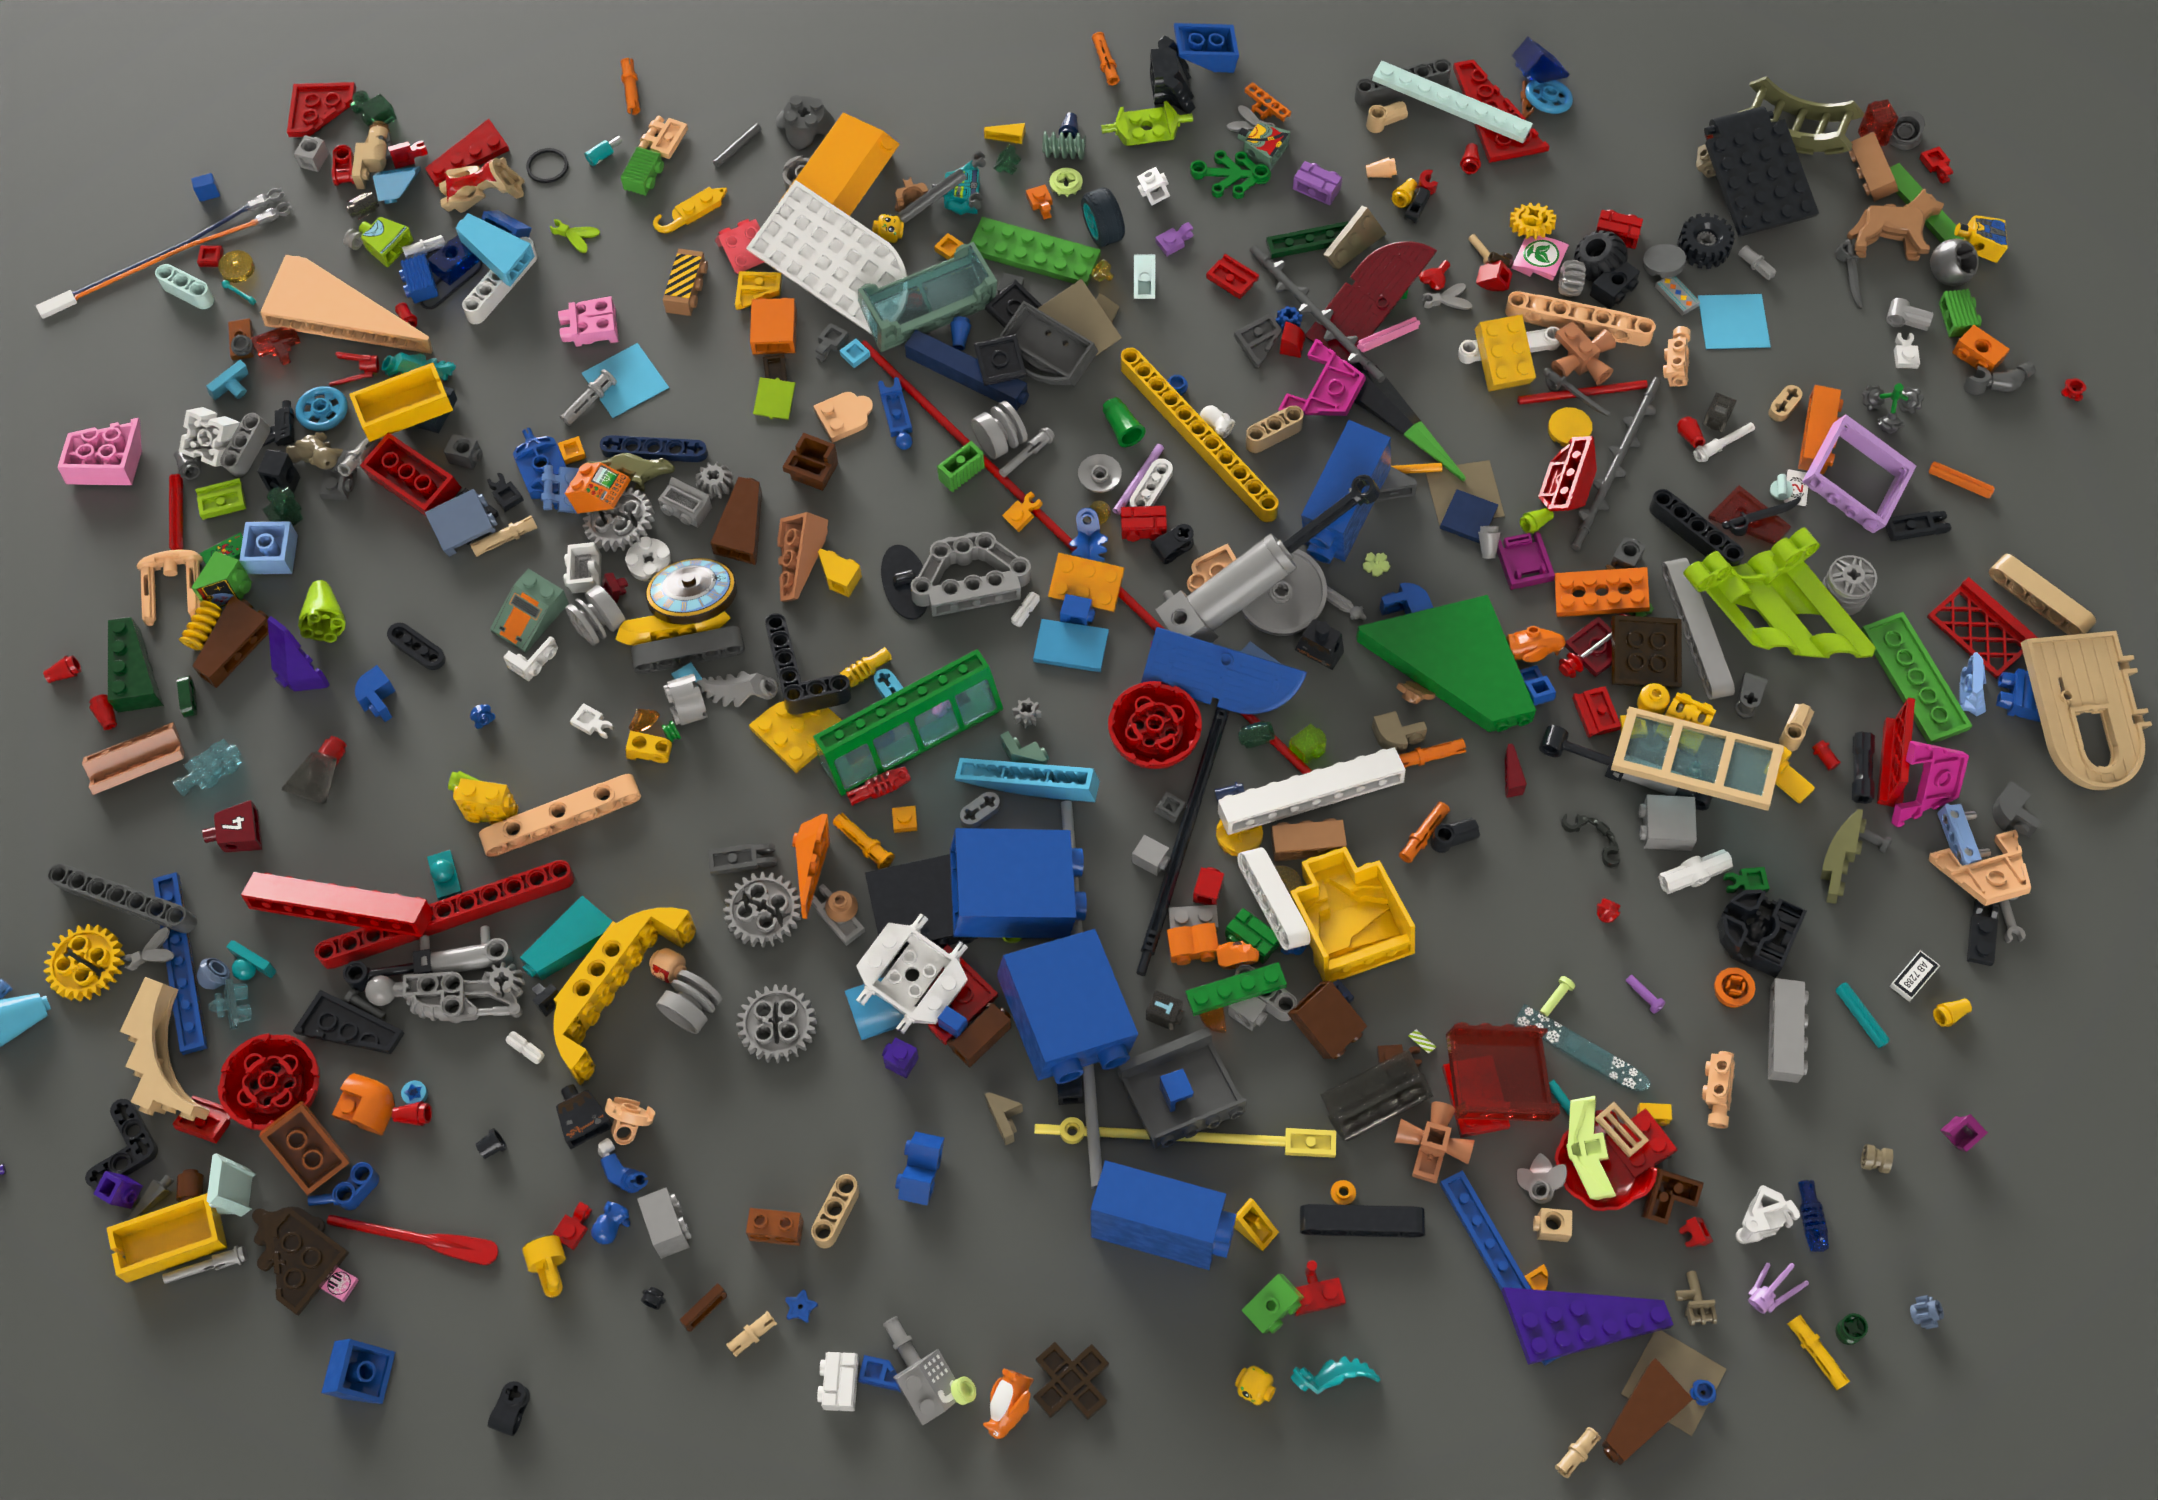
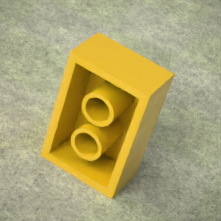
[1474,314,1536,392]

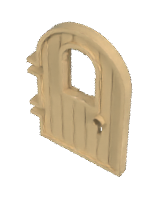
[2021,631,2152,790]

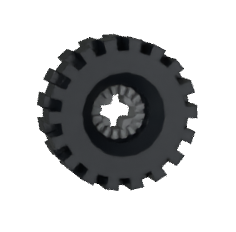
[1677,213,1735,269]

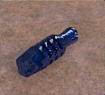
[1798,1180,1829,1252]

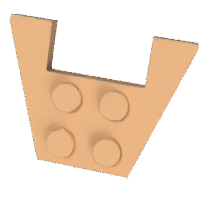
[1928,830,2031,906]

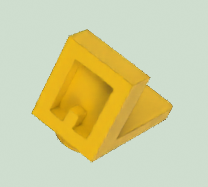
[1763,747,1815,804]

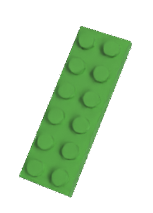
[970,217,1101,286]
[1861,612,1972,745]

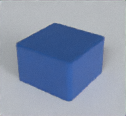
[191,173,220,202]
[937,1006,968,1038]

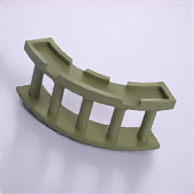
[1737,76,1865,155]

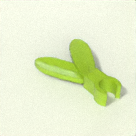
[550,219,600,253]

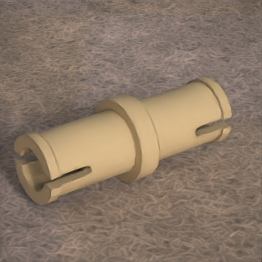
[726,1311,777,1357]
[1555,1427,1601,1478]

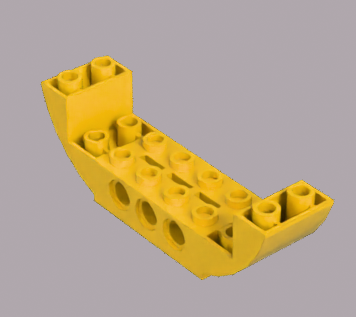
[554,907,696,1085]

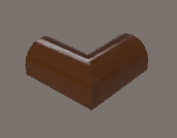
[1641,1168,1704,1225]

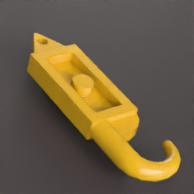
[653,187,727,233]

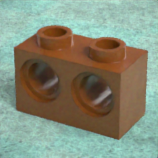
[746,1208,804,1246]

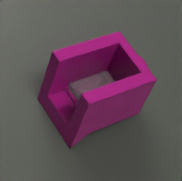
[1940,1114,1988,1152]

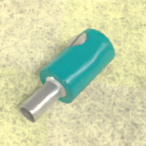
[584,136,623,166]

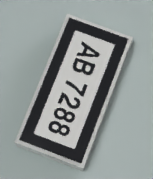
[1889,950,1940,1002]

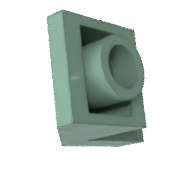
[1000,731,1049,765]

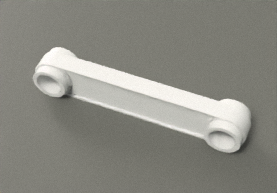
[1458,326,1561,364]

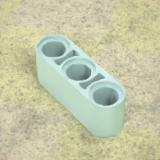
[155,264,214,309]

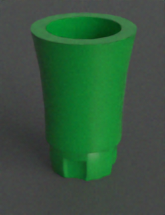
[1103,397,1146,448]

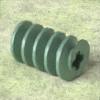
[1043,131,1086,160]

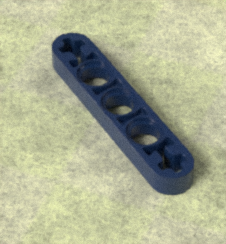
[600,435,708,462]

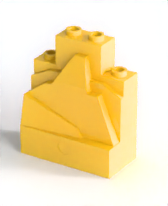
[1290,847,1415,983]

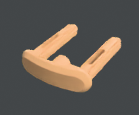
[137,550,203,626]

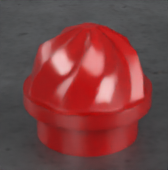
[1597,898,1621,923]

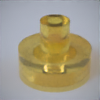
[1091,259,1114,282]
[1088,501,1111,525]

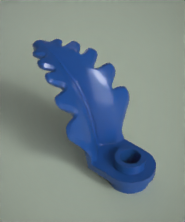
[1069,508,1108,563]

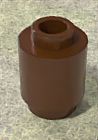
[176,1169,204,1203]

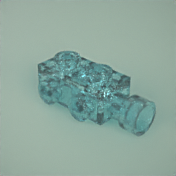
[172,739,242,797]

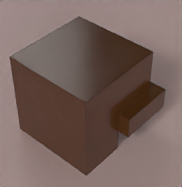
[783,433,839,491]

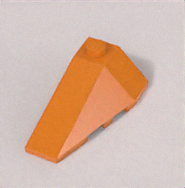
[792,814,830,919]

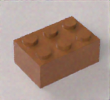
[259,1101,350,1196]

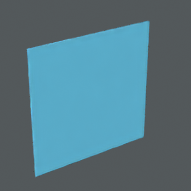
[1698,294,1771,349]
[582,343,669,418]

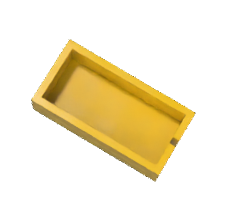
[349,363,453,442]
[107,1193,228,1283]

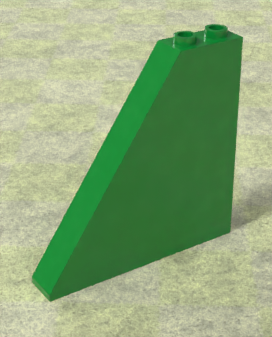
[1356,595,1536,732]

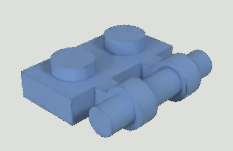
[541,465,580,514]

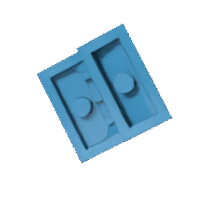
[845,977,905,1040]

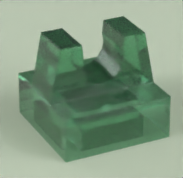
[993,144,1021,174]

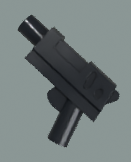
[262,400,294,447]

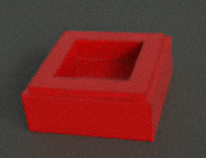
[197,245,224,267]

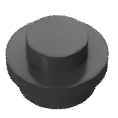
[231,335,253,356]

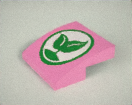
[1511,236,1569,281]

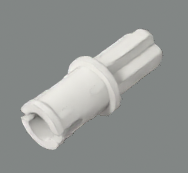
[402,235,446,259]

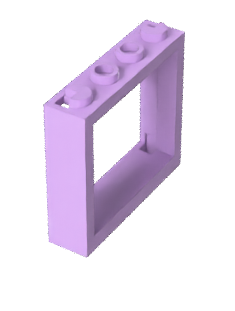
[1802,415,1916,533]

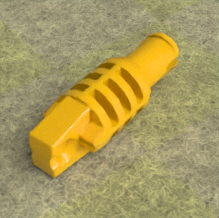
[840,647,892,690]

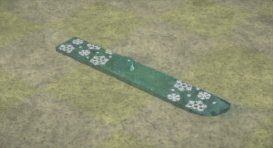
[1513,1004,1651,1091]

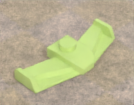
[1566,1096,1616,1200]

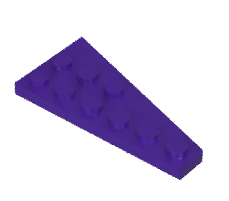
[1501,1287,1674,1365]

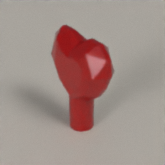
[1419,260,1450,290]

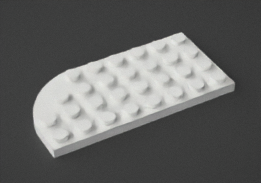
[746,180,909,336]

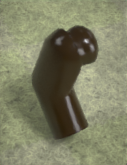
[1488,252,1513,268]

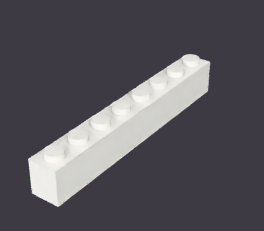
[1218,747,1406,835]

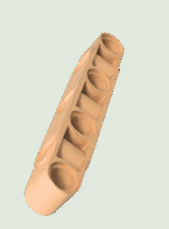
[1505,291,1656,346]
[479,774,641,857]

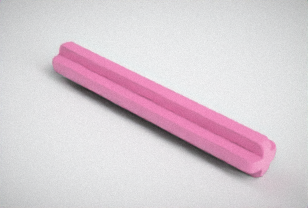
[1357,317,1420,352]

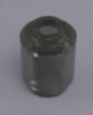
[346,191,379,220]

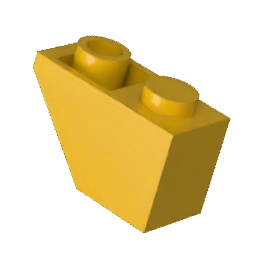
[818,548,862,597]

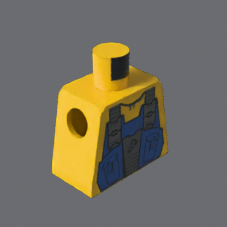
[1954,215,2008,263]

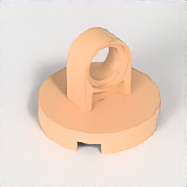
[605,1097,655,1145]

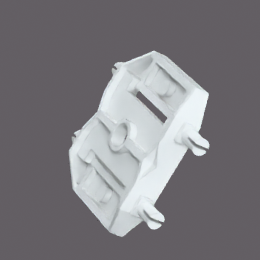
[856,913,968,1034]

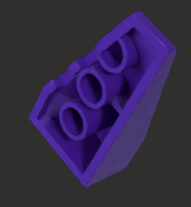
[268,616,330,692]

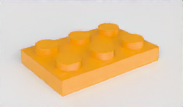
[1048,552,1125,612]

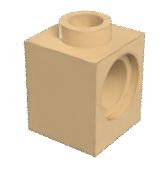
[1533,1208,1572,1242]

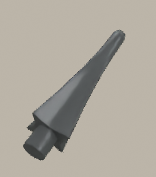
[126,1175,174,1221]

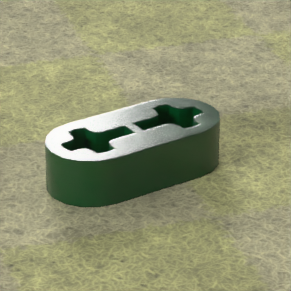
[177,675,197,718]

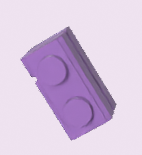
[1293,161,1342,206]

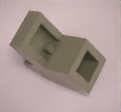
[1372,711,1427,754]

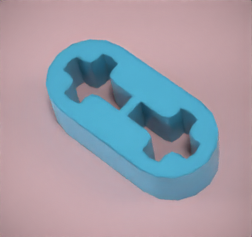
[874,669,903,699]

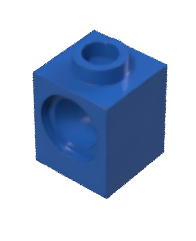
[1060,594,1096,626]

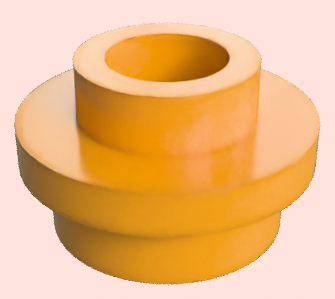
[1330,1180,1356,1205]

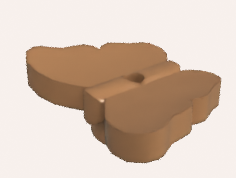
[1396,681,1435,704]

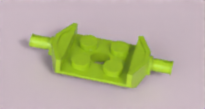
[1101,101,1193,146]

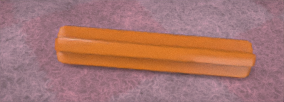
[1929,461,1995,499]

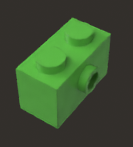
[1242,1274,1304,1334]

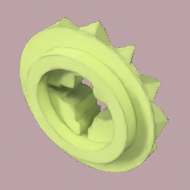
[1049,168,1083,197]

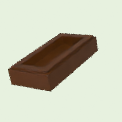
[680,1283,727,1332]

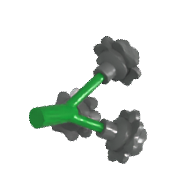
[1862,383,1924,434]

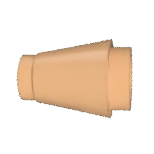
[1366,157,1397,178]

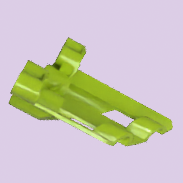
[1683,527,1876,658]

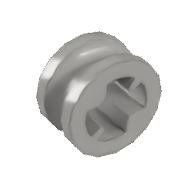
[343,228,363,250]

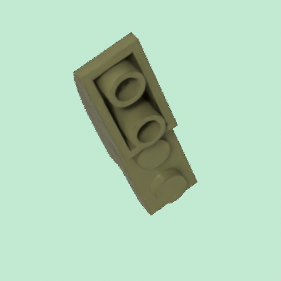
[1820,809,1867,904]

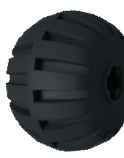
[1574,230,1628,282]

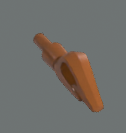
[1520,81,1535,119]

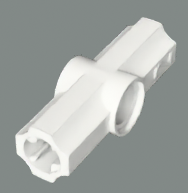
[1658,849,1733,894]

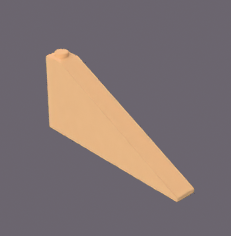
[260,255,433,354]

